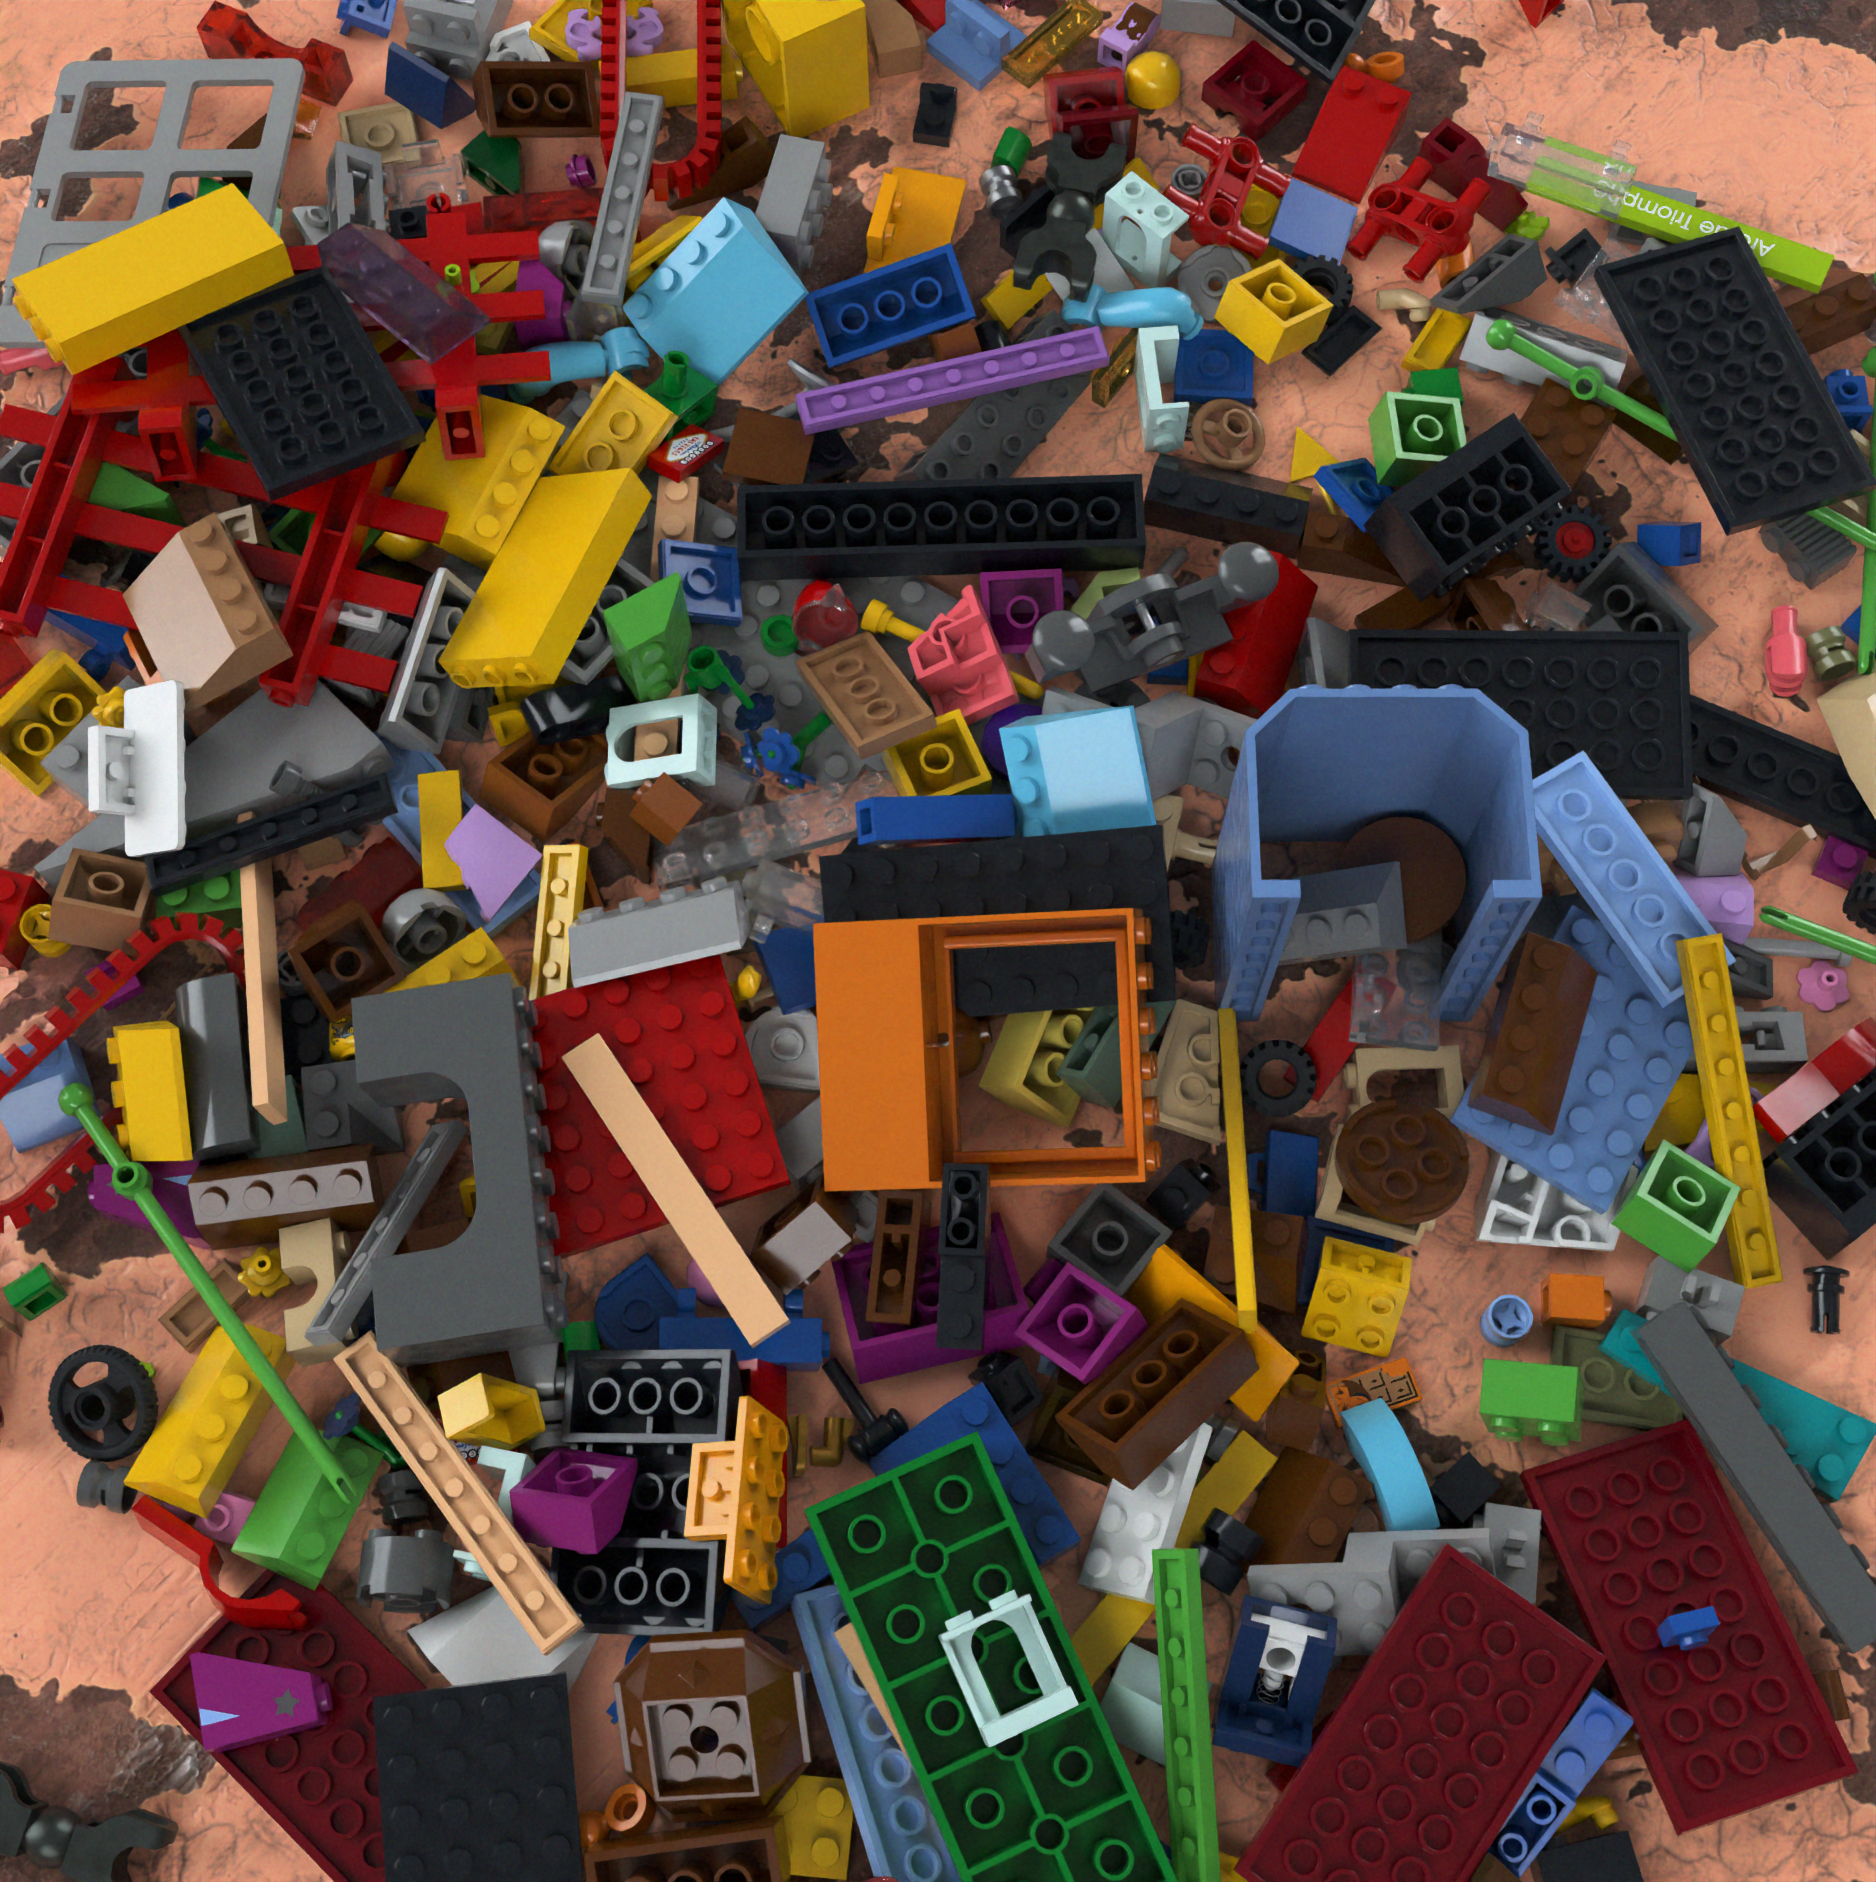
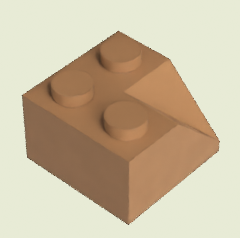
[48,848,155,956]

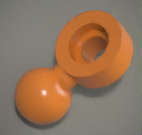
[1337,52,1405,84]
[578,1784,656,1849]

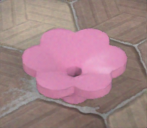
[1796,960,1849,1012]

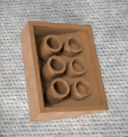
[122,512,294,715]

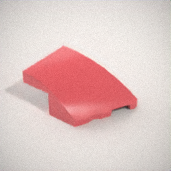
[907,585,1020,726]

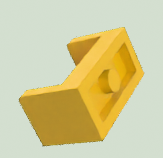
[437,1373,545,1451]

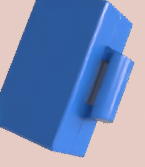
[1246,1130,1319,1220]

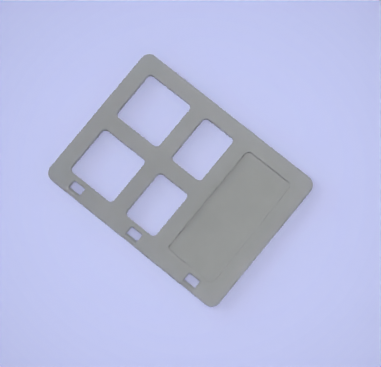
[0,58,306,349]

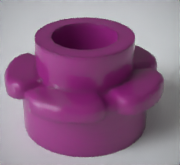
[565,154,597,192]

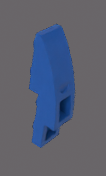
[1487,1687,1634,1879]

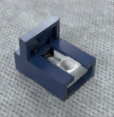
[1212,1594,1338,1767]

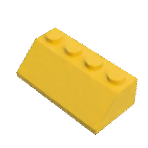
[123,1324,296,1519]

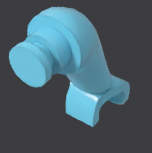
[1060,284,1204,340]
[508,327,650,404]

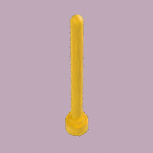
[860,598,1044,699]

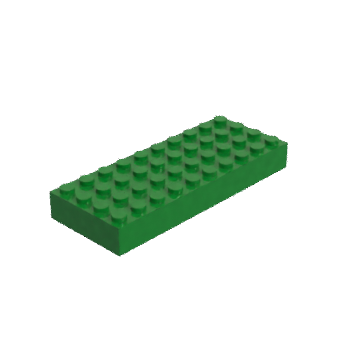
[803,1431,1178,1882]

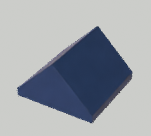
[384,41,476,129]

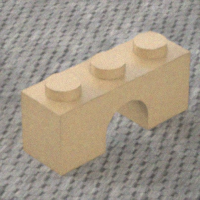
[279,1217,359,1367]

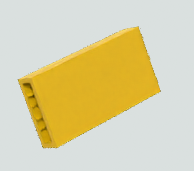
[12,183,294,375]
[438,467,652,689]

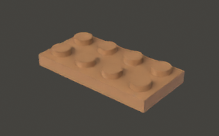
[795,630,937,760]

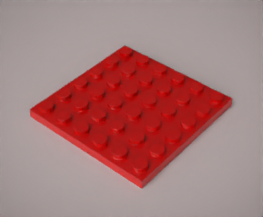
[532,954,791,1259]

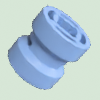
[1480,1294,1533,1348]

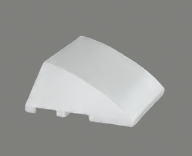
[1474,1150,1638,1251]
[407,1564,601,1694]

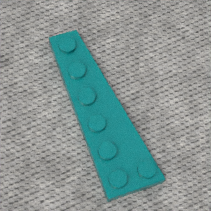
[1597,1309,1876,1503]

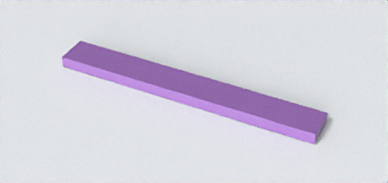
[795,326,1110,435]

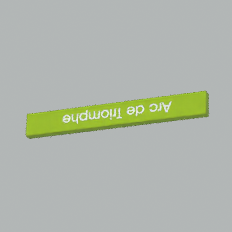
[1525,154,1835,294]

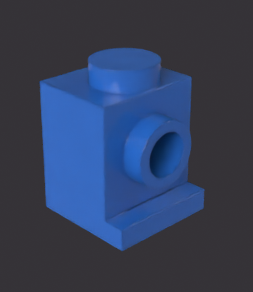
[1823,369,1873,433]

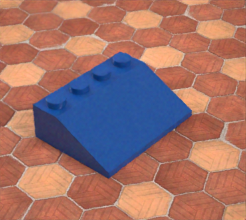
[867,1382,1081,1570]

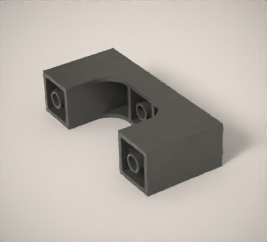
[351,973,568,1368]

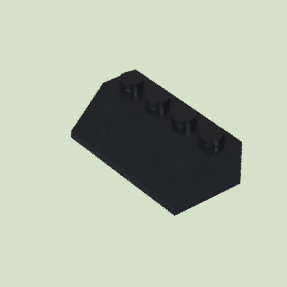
[1144,453,1313,559]

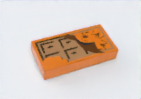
[1325,1357,1423,1430]

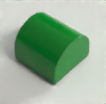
[991,126,1032,179]
[3,1262,68,1321]
[562,1321,600,1367]

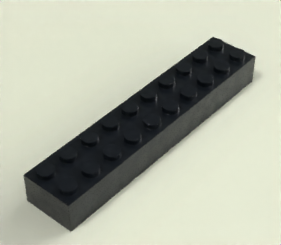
[737,474,1146,581]

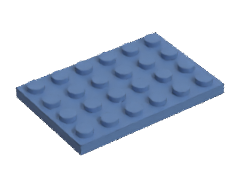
[1449,905,1694,1215]

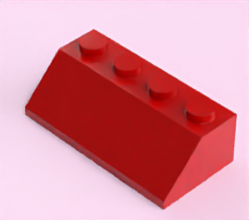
[1194,550,1318,720]

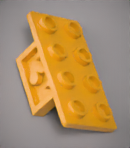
[863,166,966,274]
[1125,1244,1299,1422]
[684,1396,788,1605]

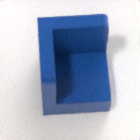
[1637,521,1701,566]

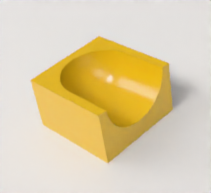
[721,0,870,138]

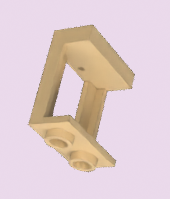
[1343,1045,1465,1136]
[1315,1124,1437,1246]

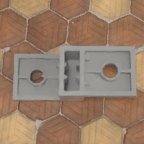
[1247,1528,1497,1656]

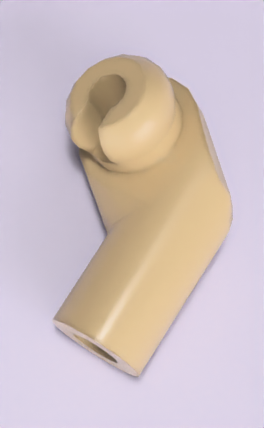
[1376,288,1432,322]

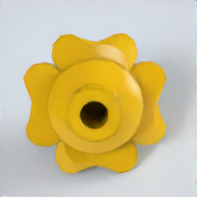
[91,686,130,729]
[238,1247,290,1298]

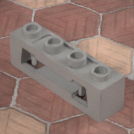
[326,140,390,282]
[1681,1006,1808,1074]

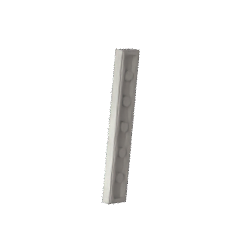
[581,91,665,306]
[304,1119,469,1346]

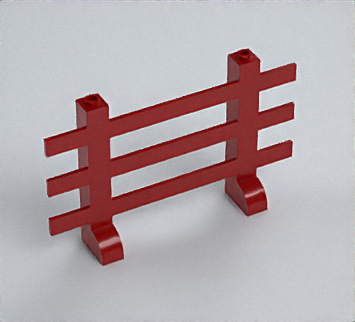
[71,212,552,482]
[0,356,449,708]

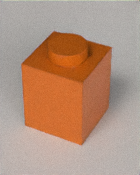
[1541,1273,1611,1330]

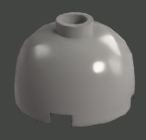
[538,220,595,300]
[381,888,469,973]

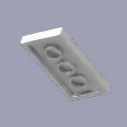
[1078,1423,1213,1605]

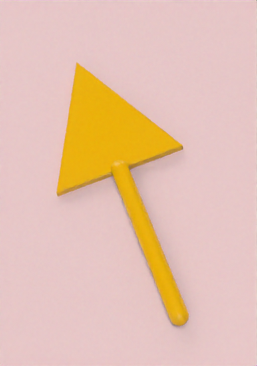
[1289,426,1340,515]

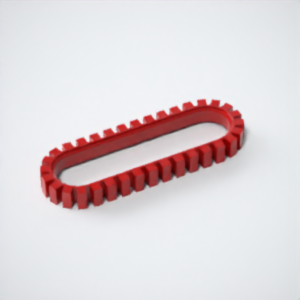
[600,0,722,201]
[0,912,247,1233]

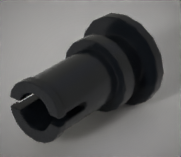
[1803,1265,1850,1334]

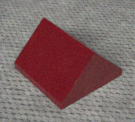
[1055,104,1139,165]

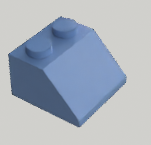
[0,1037,101,1153]

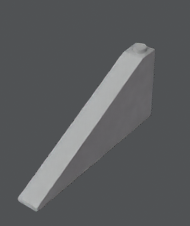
[34,680,396,892]

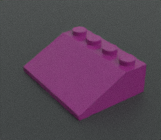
[831,1212,1030,1384]

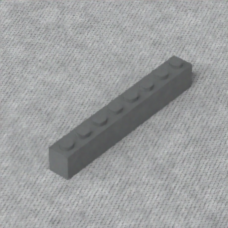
[1630,1301,1876,1654]

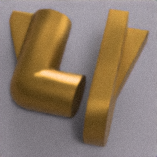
[787,1414,855,1476]

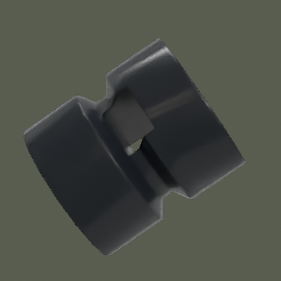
[1189,1507,1265,1597]

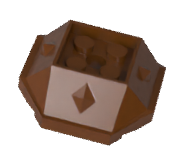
[613,1629,814,1823]

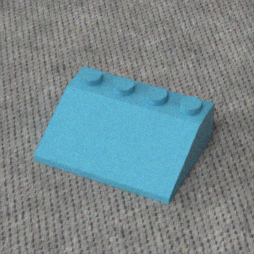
[622,197,809,387]
[999,705,1157,838]

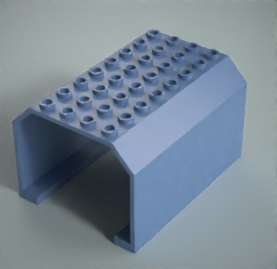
[1211,684,1542,1022]

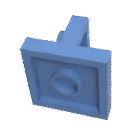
[926,0,1029,91]

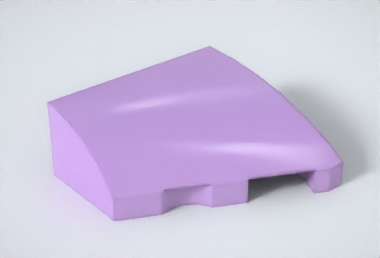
[444,804,543,923]

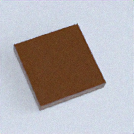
[722,408,816,486]

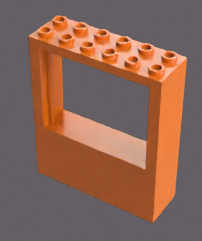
[813,908,1162,1192]

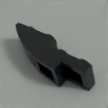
[936,1163,991,1351]

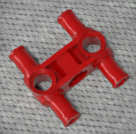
[1162,123,1291,261]
[1346,156,1493,284]

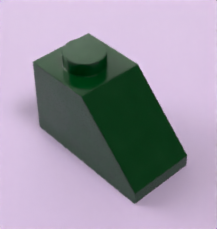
[460,130,525,215]

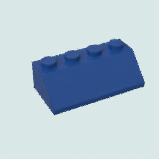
[805,243,976,370]

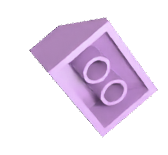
[1670,864,1754,947]

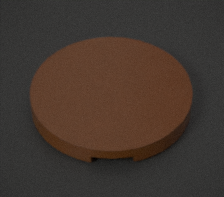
[1336,817,1466,944]
[1335,1098,1469,1224]

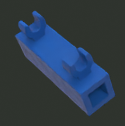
[21,574,136,682]
[855,794,1018,845]
[658,1288,830,1371]

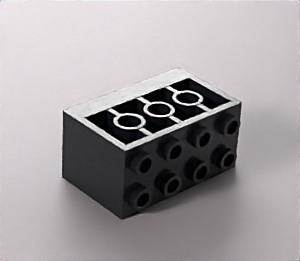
[1363,413,1572,603]
[1762,1067,1876,1261]

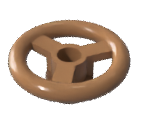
[1191,398,1265,471]

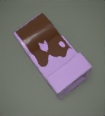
[1097,1,1160,76]

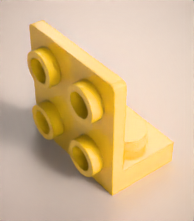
[1301,1236,1412,1358]

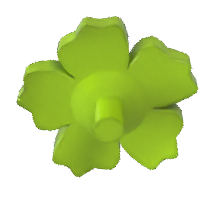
[1505,211,1550,241]

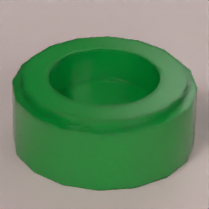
[760,614,801,657]

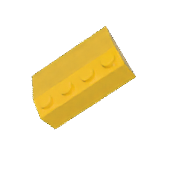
[390,394,566,572]

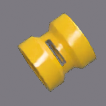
[19,904,72,957]

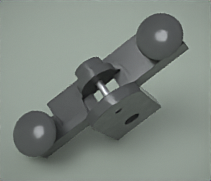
[1024,542,1279,695]

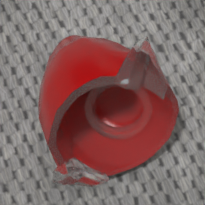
[792,578,858,653]

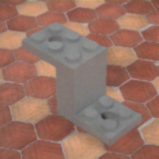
[1042,686,1257,801]

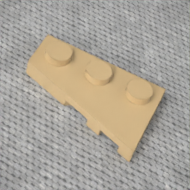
[1150,998,1221,1146]

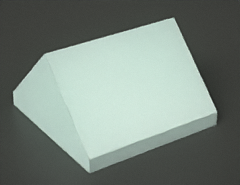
[1100,1642,1213,1767]

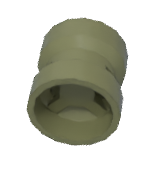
[1804,626,1857,681]

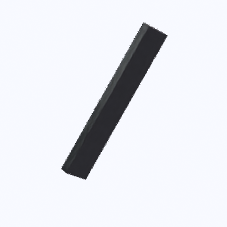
[144,772,399,897]

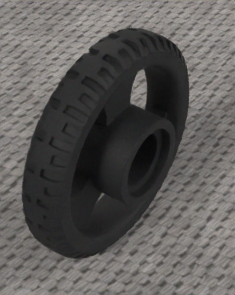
[48,1345,159,1462]

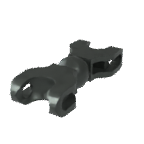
[1013,131,1128,303]
[0,1761,179,1882]

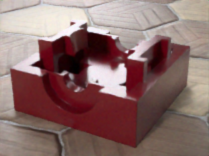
[1201,39,1309,142]

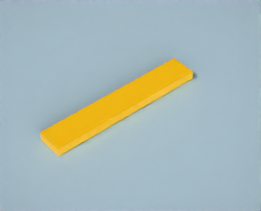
[980,158,1160,330]

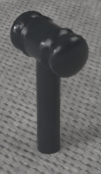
[822,1357,909,1463]

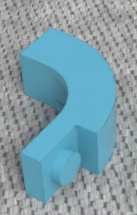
[1339,1398,1440,1531]

